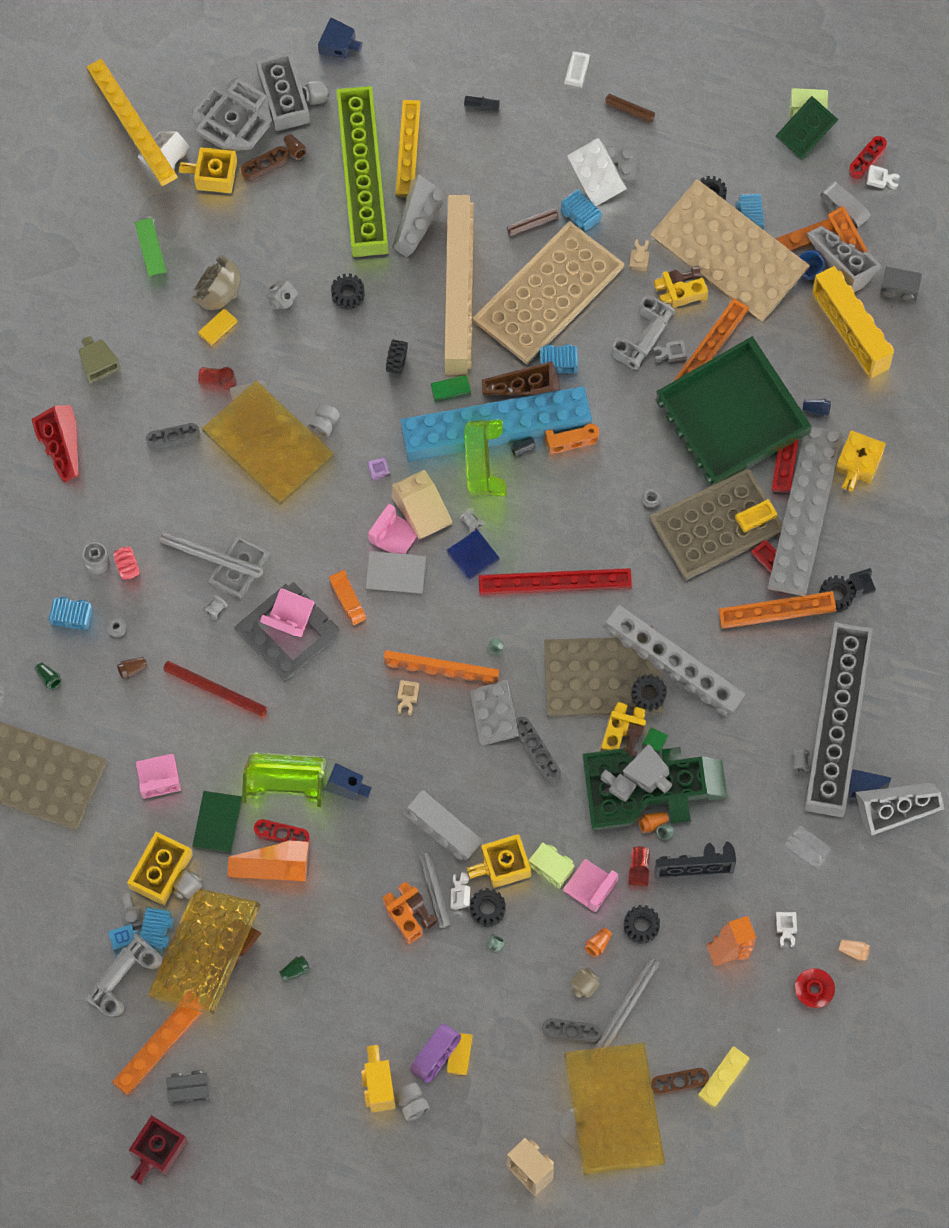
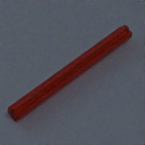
[163,661,268,717]

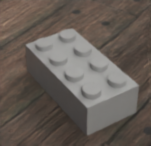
[256,52,310,131]

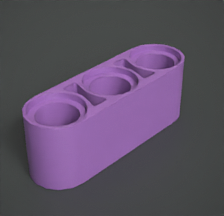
[410,1023,461,1083]

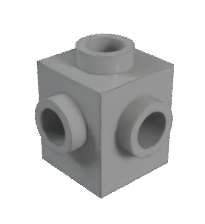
[265,280,298,309]

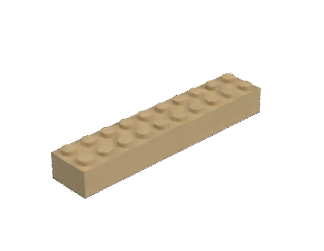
[445,195,474,376]

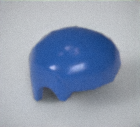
[799,250,826,280]

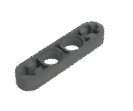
[516,717,561,784]

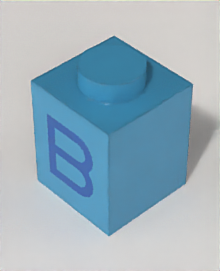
[108,924,139,955]

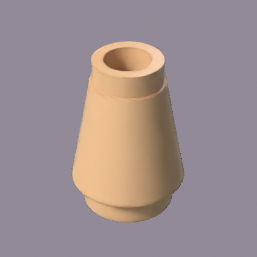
[839,939,870,961]

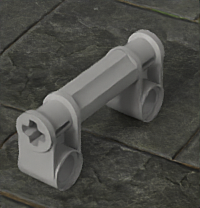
[611,295,675,370]
[84,933,162,1017]

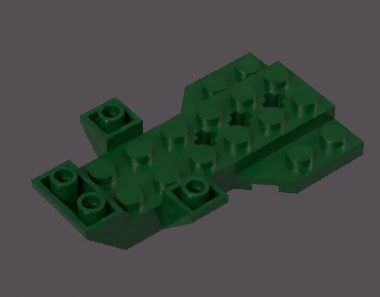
[583,747,728,831]

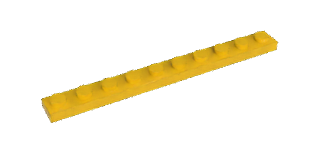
[86,58,178,186]

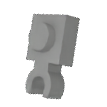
[653,340,687,362]

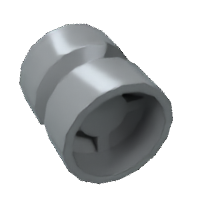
[307,403,340,438]
[82,541,110,574]
[394,1083,430,1121]

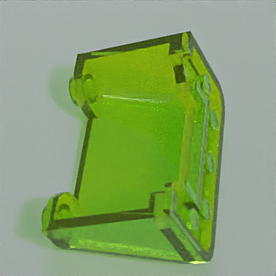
[464,418,507,496]

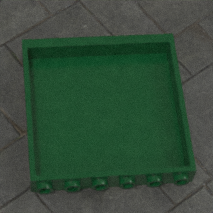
[655,336,812,485]

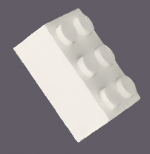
[567,138,627,206]

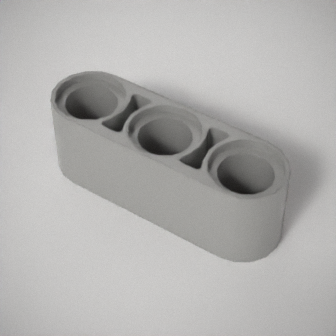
[820,182,870,229]

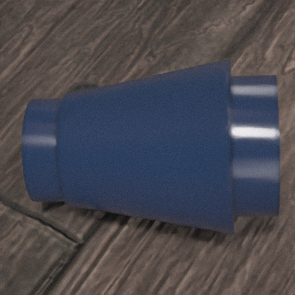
[803,398,831,417]

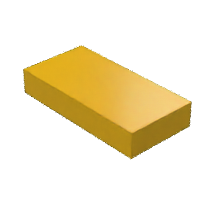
[198,308,238,346]
[735,499,778,533]
[447,1033,473,1076]

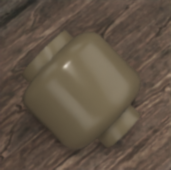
[570,968,599,998]

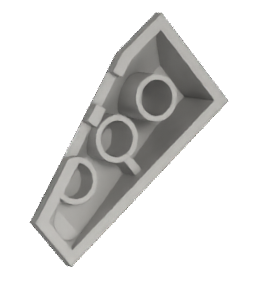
[807,226,882,292]

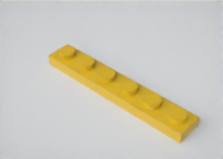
[395,100,421,198]

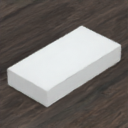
[565,51,590,87]

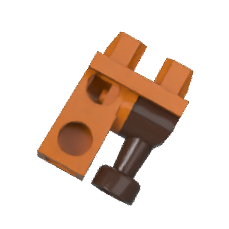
[383,882,438,944]

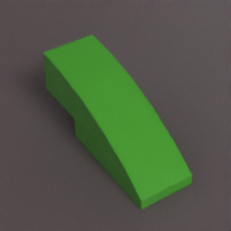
[134,218,166,276]

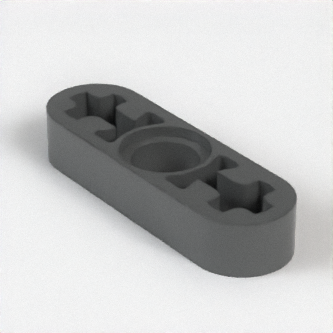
[146,423,200,450]
[542,1018,601,1044]

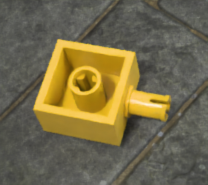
[179,147,237,193]
[835,430,886,491]
[466,834,531,889]
[361,1045,396,1113]

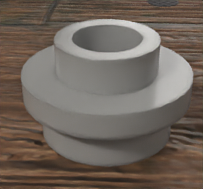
[642,490,661,508]
[107,618,126,637]

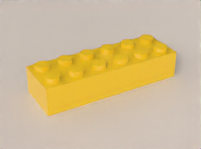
[812,266,894,379]

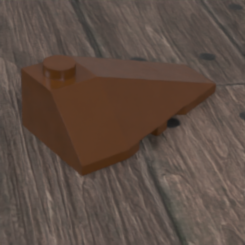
[482,361,560,395]

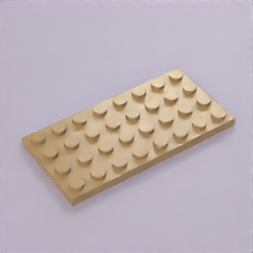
[650,179,809,323]
[472,221,625,365]

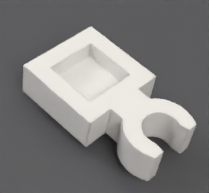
[866,165,900,189]
[450,872,470,910]
[776,912,797,947]

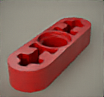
[849,136,887,179]
[254,819,310,843]

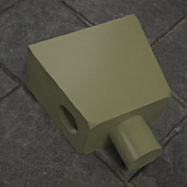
[79,336,121,383]

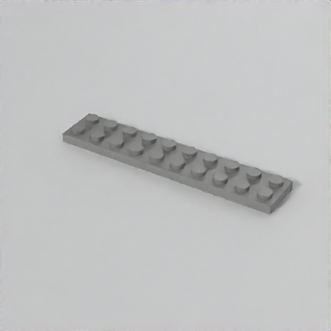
[768,426,843,597]

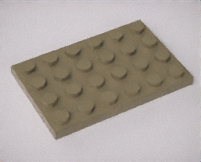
[649,468,783,581]
[544,637,664,717]
[0,722,107,831]

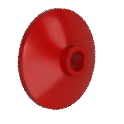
[795,968,835,1008]

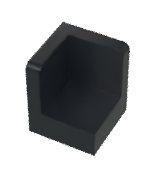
[849,568,876,598]

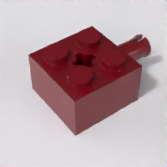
[129,1115,188,1185]

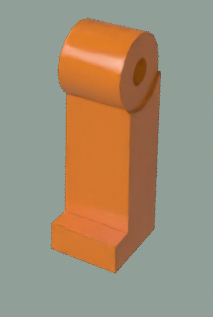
[544,424,599,455]
[329,570,366,626]

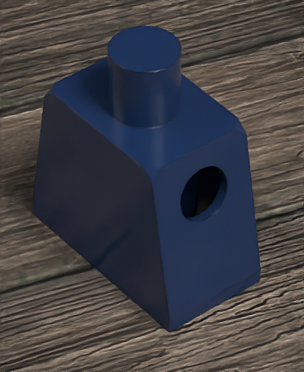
[318,17,363,59]
[324,763,372,800]

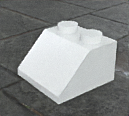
[137,131,190,169]

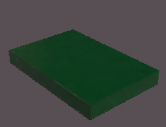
[775,96,839,160]
[192,791,243,854]

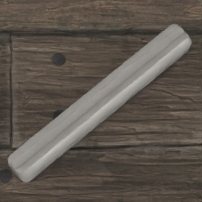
[420,853,450,928]

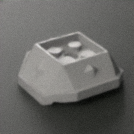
[192,78,272,151]

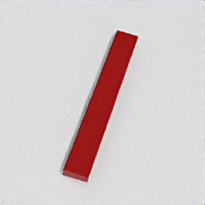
[478,568,632,595]

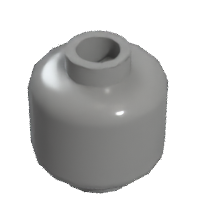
[302,81,330,105]
[173,869,202,899]

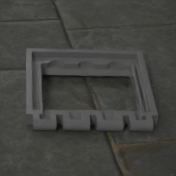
[234,582,340,682]

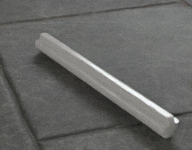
[160,533,263,578]
[589,958,659,1063]

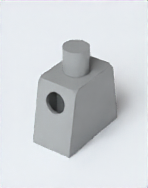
[623,744,672,793]

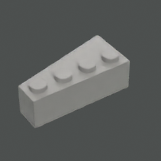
[392,174,448,257]
[856,783,945,835]
[402,789,483,861]

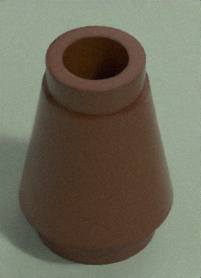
[284,134,307,160]
[117,656,147,679]

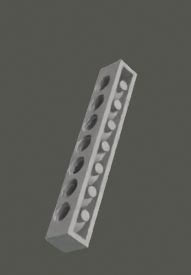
[602,604,746,717]

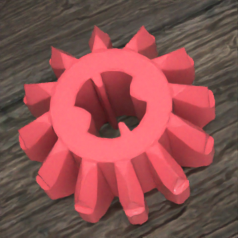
[113,546,140,580]

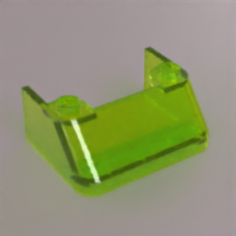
[242,753,327,807]

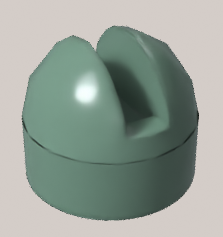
[487,638,504,655]
[656,823,674,841]
[488,934,505,952]

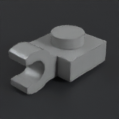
[601,770,636,802]
[120,893,143,929]

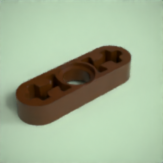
[241,146,289,181]
[650,1068,709,1096]

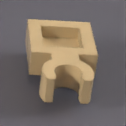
[629,239,650,271]
[397,680,420,716]

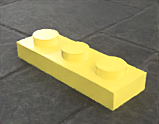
[698,1046,750,1108]

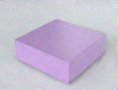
[367,457,391,481]

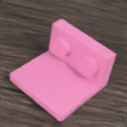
[368,504,418,554]
[260,588,315,637]
[136,754,181,799]
[563,859,619,913]

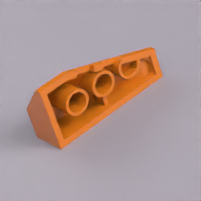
[227,841,309,882]

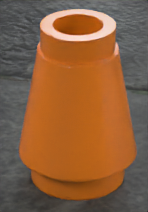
[638,811,669,833]
[584,927,612,957]

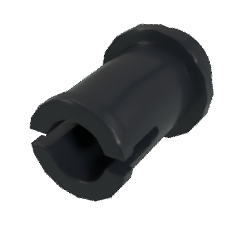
[511,437,536,457]

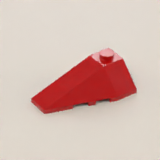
[31,405,78,483]

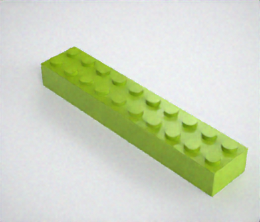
[336,86,389,257]

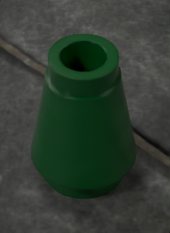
[34,662,62,690]
[279,955,310,982]

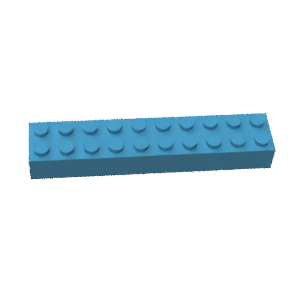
[401,386,592,462]

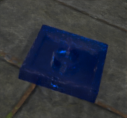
[447,529,500,580]

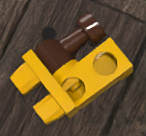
[654,266,708,308]
[599,702,646,759]

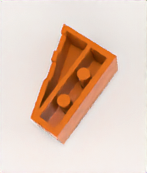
[706,916,756,966]

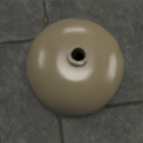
[192,255,241,310]

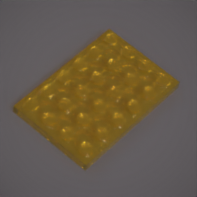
[202,380,334,505]
[148,889,261,1015]
[564,1043,665,1175]

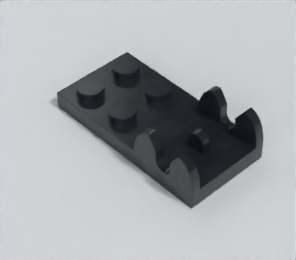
[654,841,736,878]

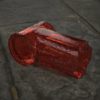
[198,367,237,390]
[628,846,650,887]

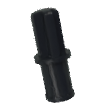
[464,96,500,111]

